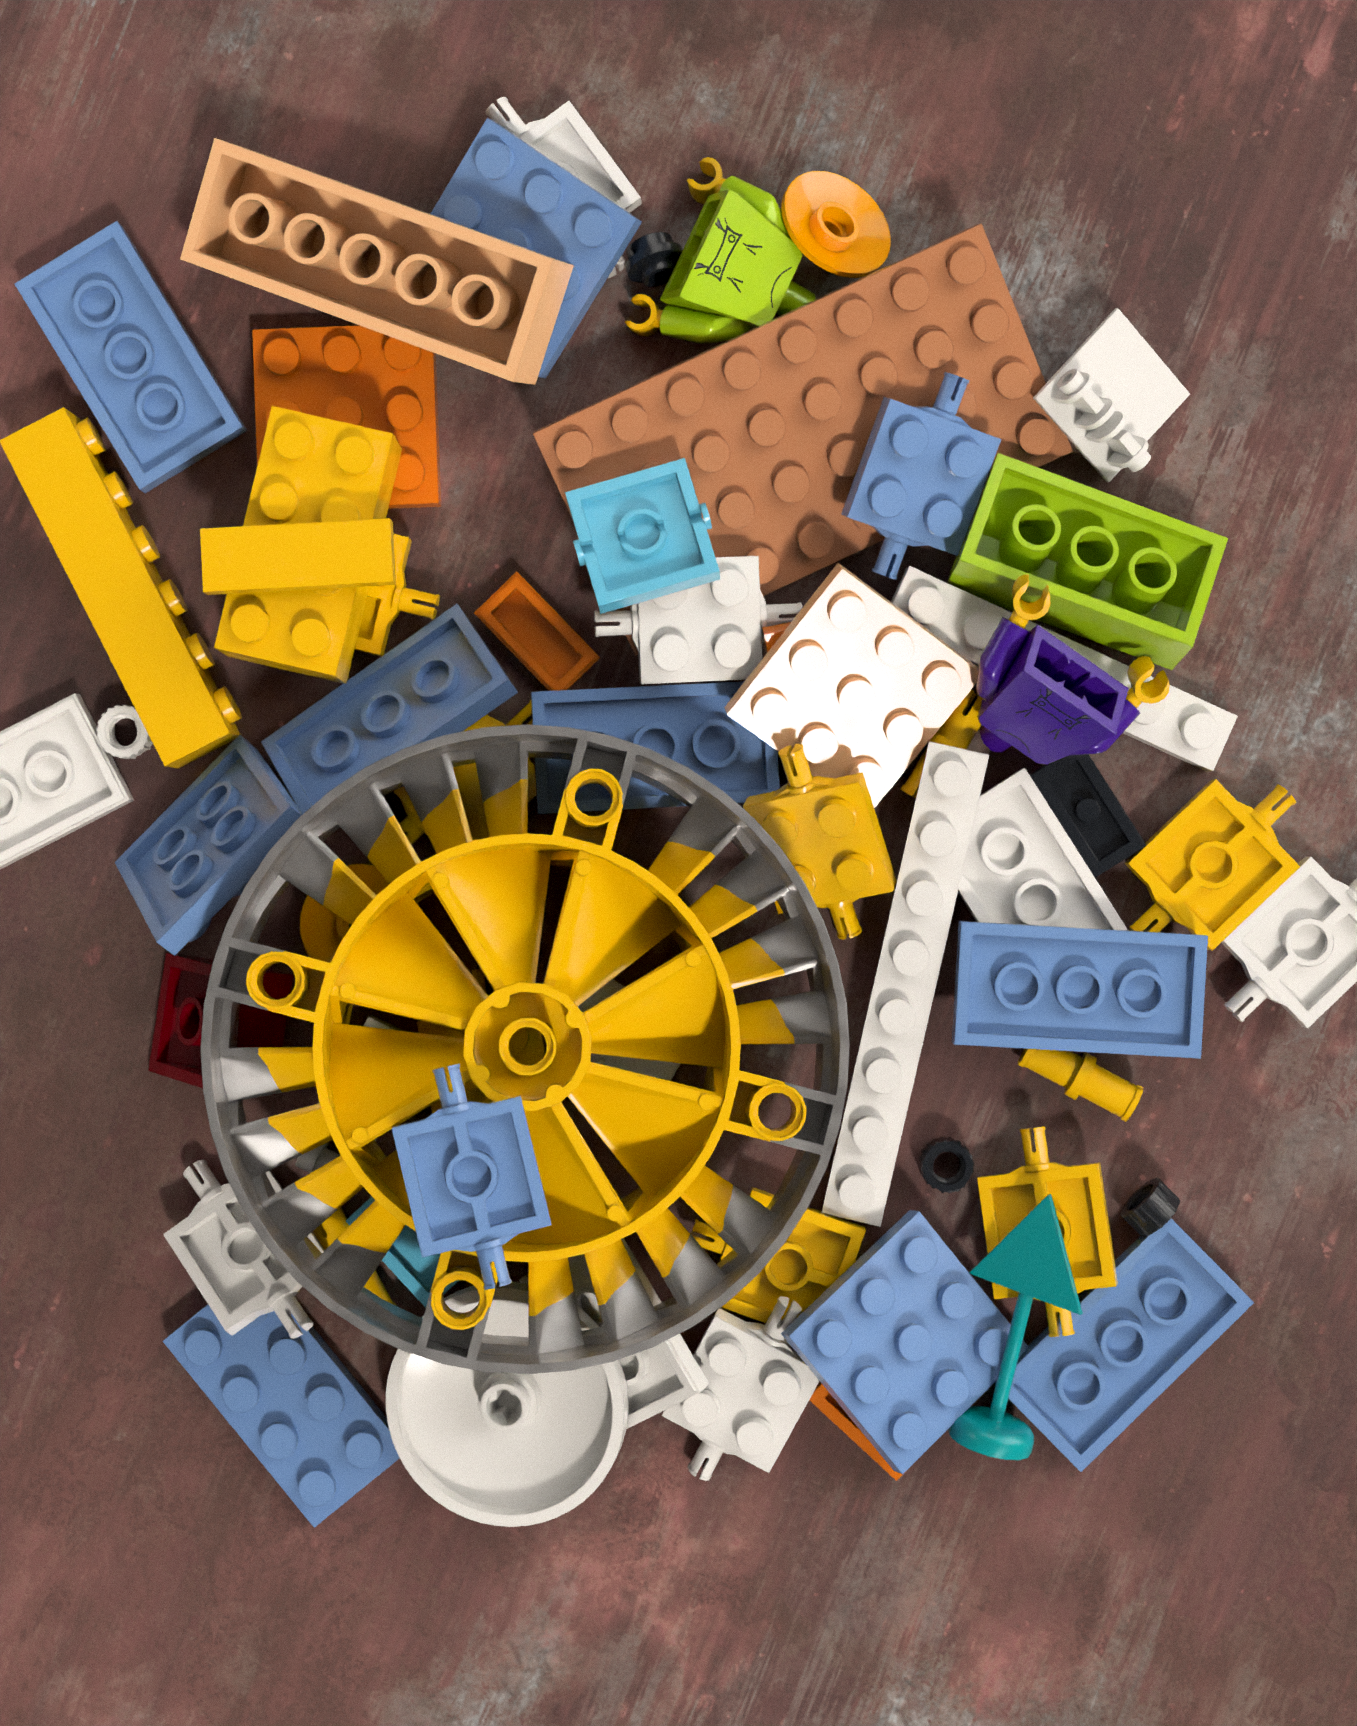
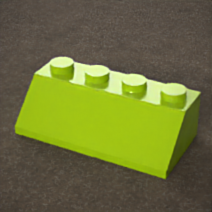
[947,453,1228,670]

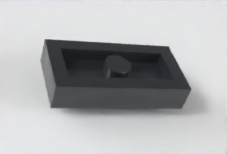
[1030,754,1147,878]

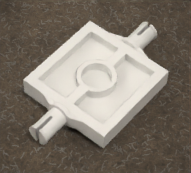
[486,97,642,278]
[594,556,802,684]
[1221,857,1357,1028]
[163,1160,325,1339]
[662,1296,819,1481]

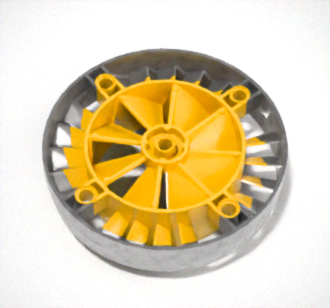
[201,725,850,1374]

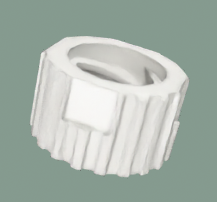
[96,705,153,759]

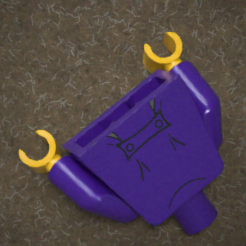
[976,574,1169,764]

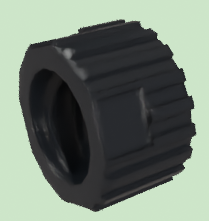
[918,1137,974,1193]
[1120,1178,1180,1237]

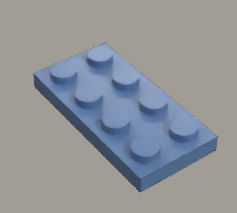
[15,221,247,493]
[261,604,518,814]
[531,681,779,814]
[952,921,1208,1059]
[994,1218,1254,1472]
[163,1304,400,1528]

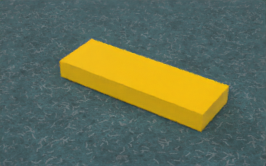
[200,518,396,595]

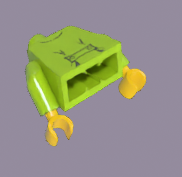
[625,157,816,344]

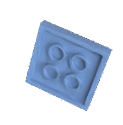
[431,118,642,378]
[115,735,303,956]
[781,1210,1029,1474]

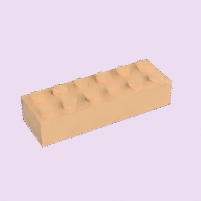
[180,138,574,385]

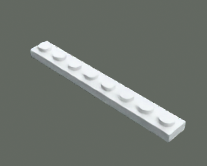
[822,741,989,1227]

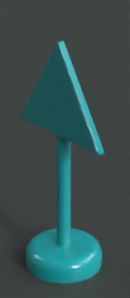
[948,1194,1083,1460]

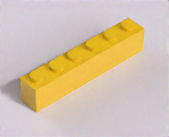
[0,407,242,769]

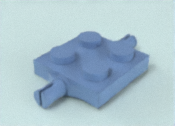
[841,372,1001,580]
[392,1063,552,1290]

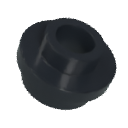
[625,232,683,287]

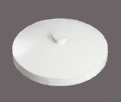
[386,1282,629,1527]

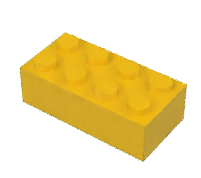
[214,406,402,684]

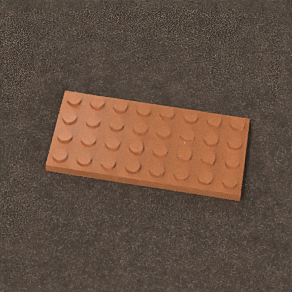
[532,223,1073,656]

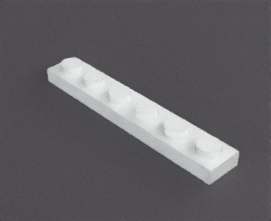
[891,566,1238,771]

